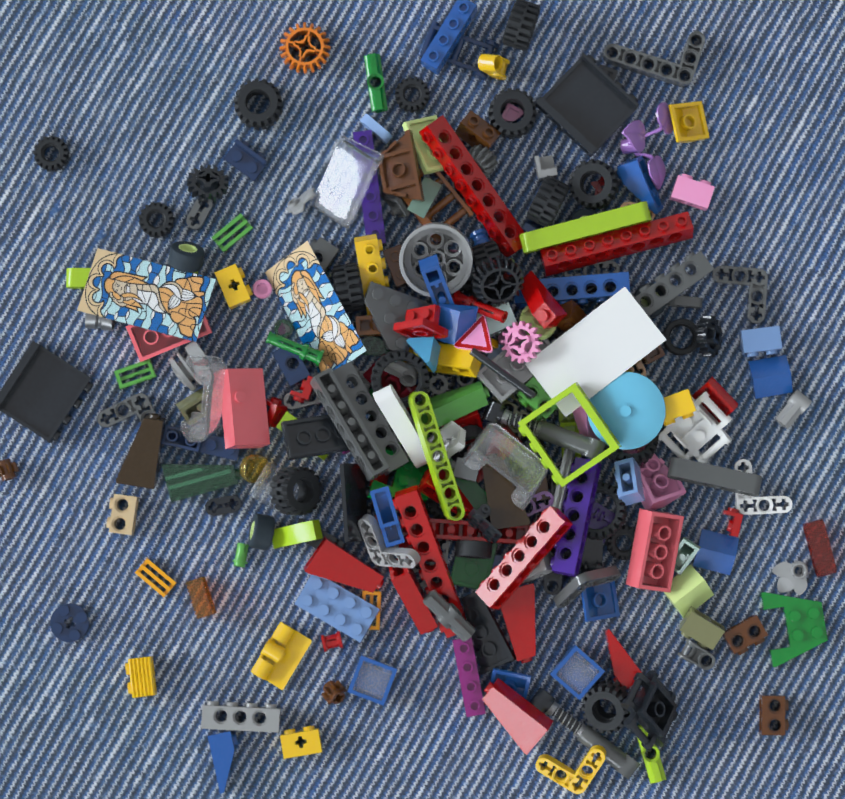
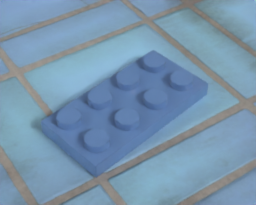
[295,575,380,643]

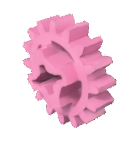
[500,321,543,363]

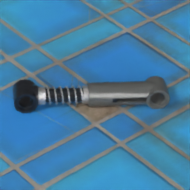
[482,400,606,459]
[529,687,640,780]

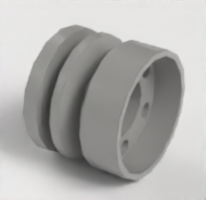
[168,341,218,391]

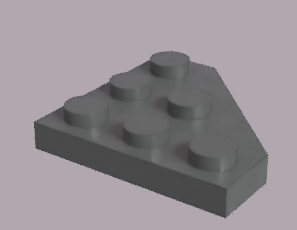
[364,282,424,351]

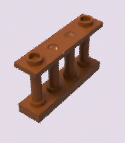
[400,168,474,244]

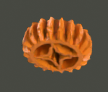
[279,22,331,74]

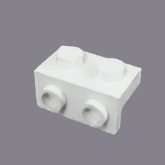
[427,421,466,461]

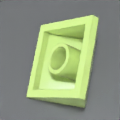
[664,564,714,618]

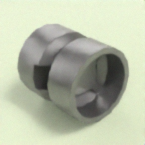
[85,313,115,331]

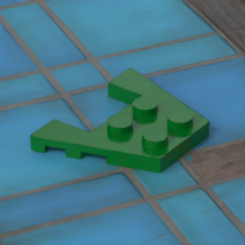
[367,442,429,504]
[760,592,828,667]

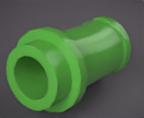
[232,543,249,568]

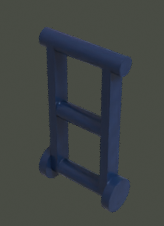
[419,21,500,81]

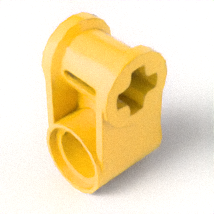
[478,54,510,80]

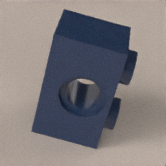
[272,344,312,388]

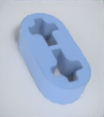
[360,114,393,144]

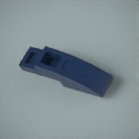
[161,425,241,461]

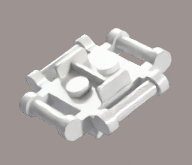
[659,391,732,464]

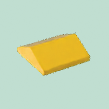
[668,101,710,143]

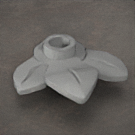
[286,188,317,215]
[772,561,808,596]

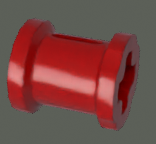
[321,631,343,652]

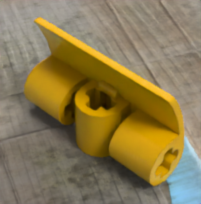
[251,621,312,690]

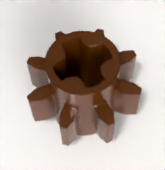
[0,459,19,482]
[321,680,347,704]

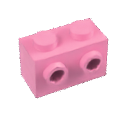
[669,174,715,211]

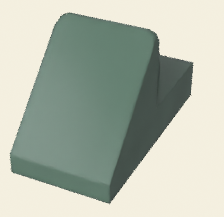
[674,537,701,575]

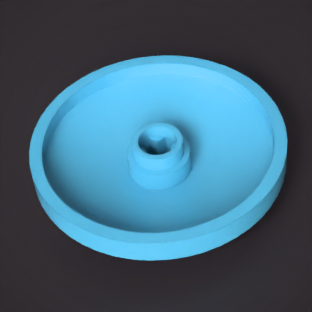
[588,372,666,450]

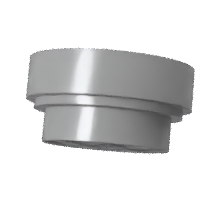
[399,222,474,297]

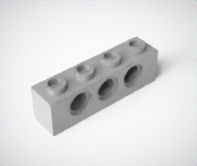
[201,701,281,733]

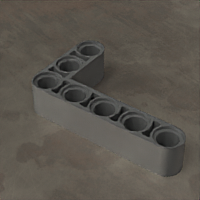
[603,31,705,87]

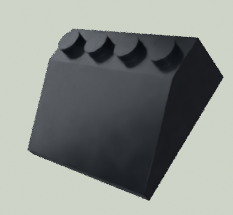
[340,463,371,542]

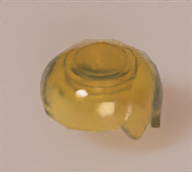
[240,454,270,484]

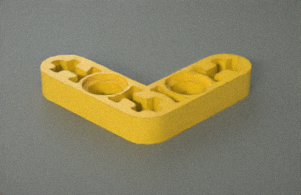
[535,745,607,794]

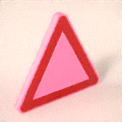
[454,315,493,353]

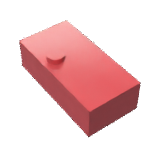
[125,315,212,362]
[218,368,270,449]
[626,508,684,593]

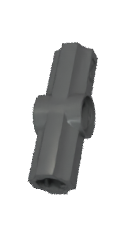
[423,589,476,642]

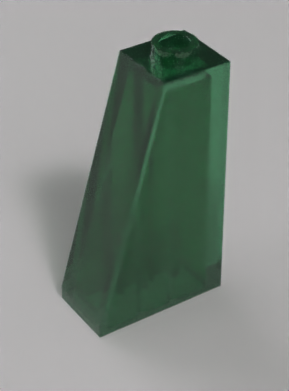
[161,464,242,503]

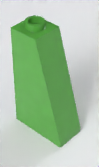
[416,381,490,427]

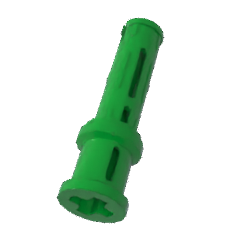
[266,331,325,367]

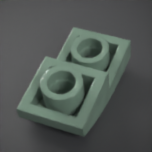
[407,176,442,219]

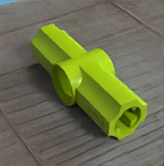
[637,725,666,784]

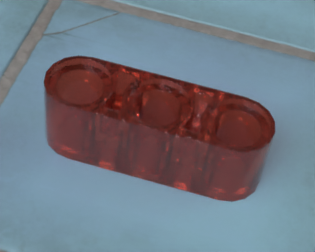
[803,519,837,578]

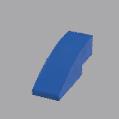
[370,486,406,547]

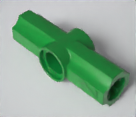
[364,53,388,113]

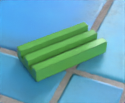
[211,213,253,253]
[114,359,157,389]

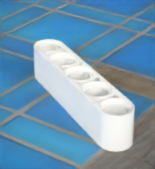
[373,384,427,468]

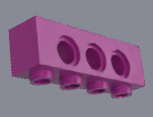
[452,637,486,717]

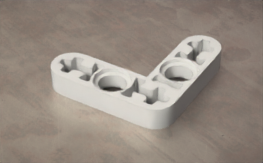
[734,459,793,515]

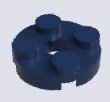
[50,603,90,642]

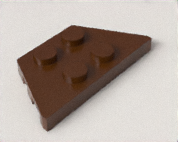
[377,129,425,202]

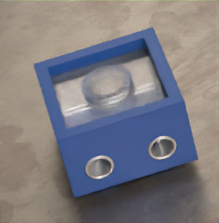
[549,645,605,701]
[348,655,398,706]

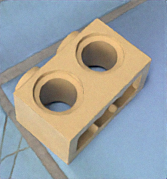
[106,494,139,535]

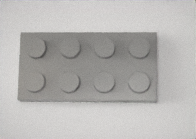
[477,339,551,404]

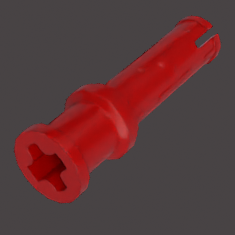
[452,290,508,323]

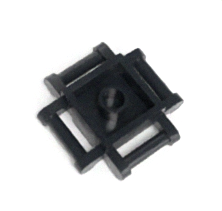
[621,670,678,750]

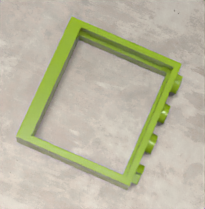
[518,382,622,487]

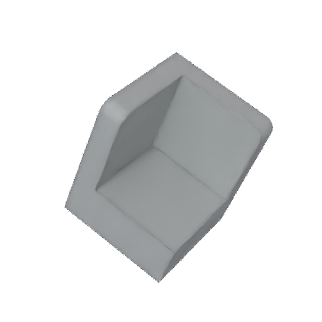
[534,155,558,181]

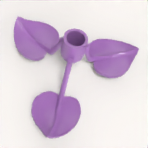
[620,102,673,190]

